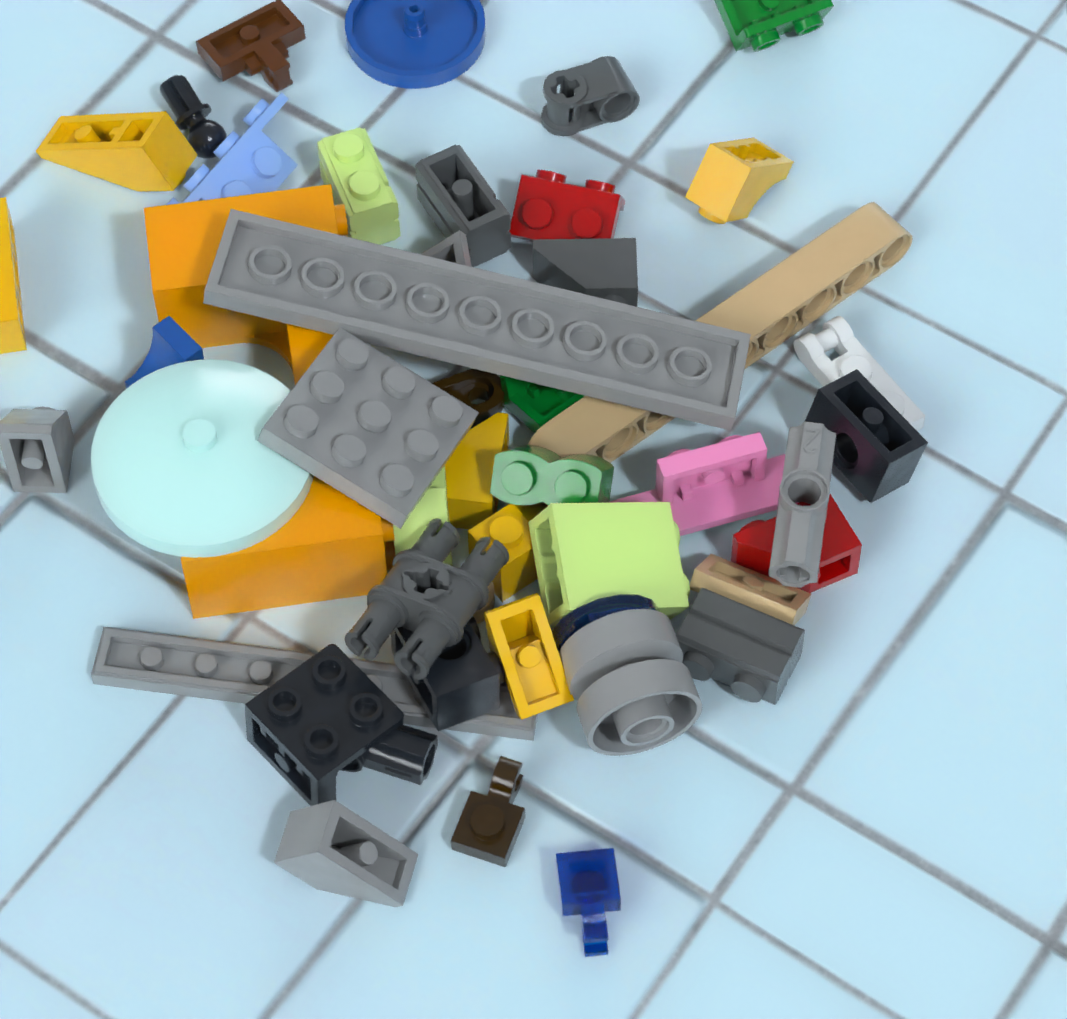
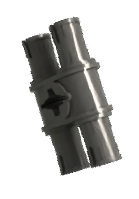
[344,518,509,680]

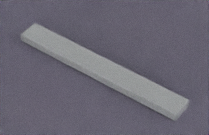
[91,627,538,741]

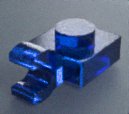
[556,848,621,957]

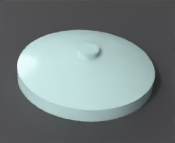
[91,359,314,558]

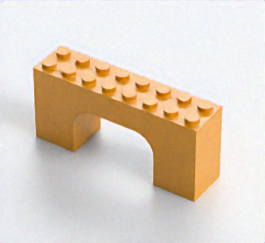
[144,184,396,619]

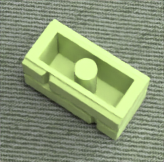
[317,127,401,245]

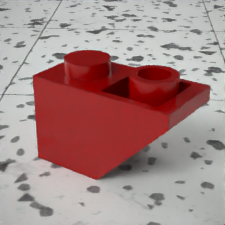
[731,494,862,593]

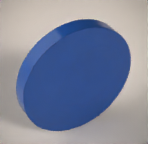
[345,0,486,89]

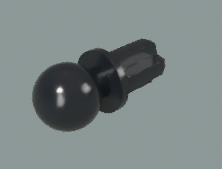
[160,75,227,159]

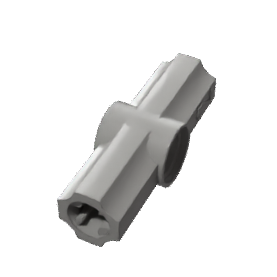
[769,421,836,588]

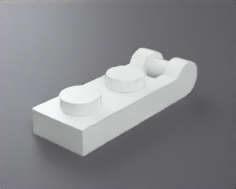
[794,316,925,431]

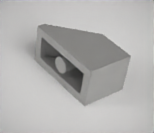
[0,407,75,493]
[274,800,418,907]

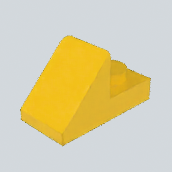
[484,593,574,720]

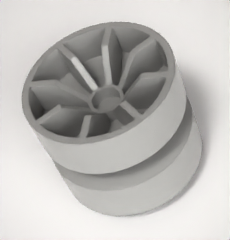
[559,609,702,756]

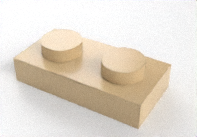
[690,554,812,625]

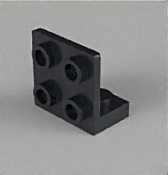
[245,644,404,806]

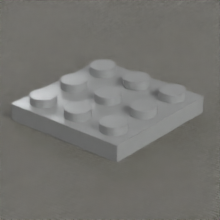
[257,328,479,529]

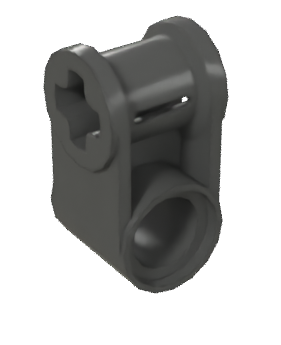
[541,56,640,137]

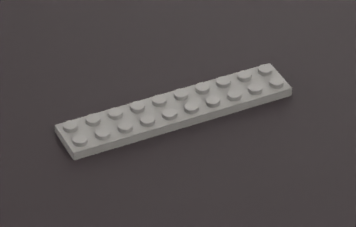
[203,209,751,431]

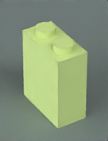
[528,502,690,628]

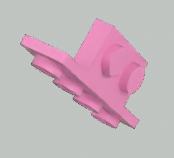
[609,432,799,536]

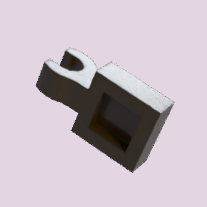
[451,756,526,868]

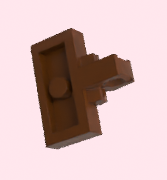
[196,0,306,92]

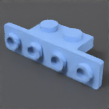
[166,92,298,205]

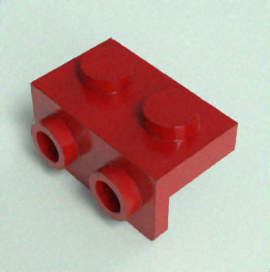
[509,170,625,241]

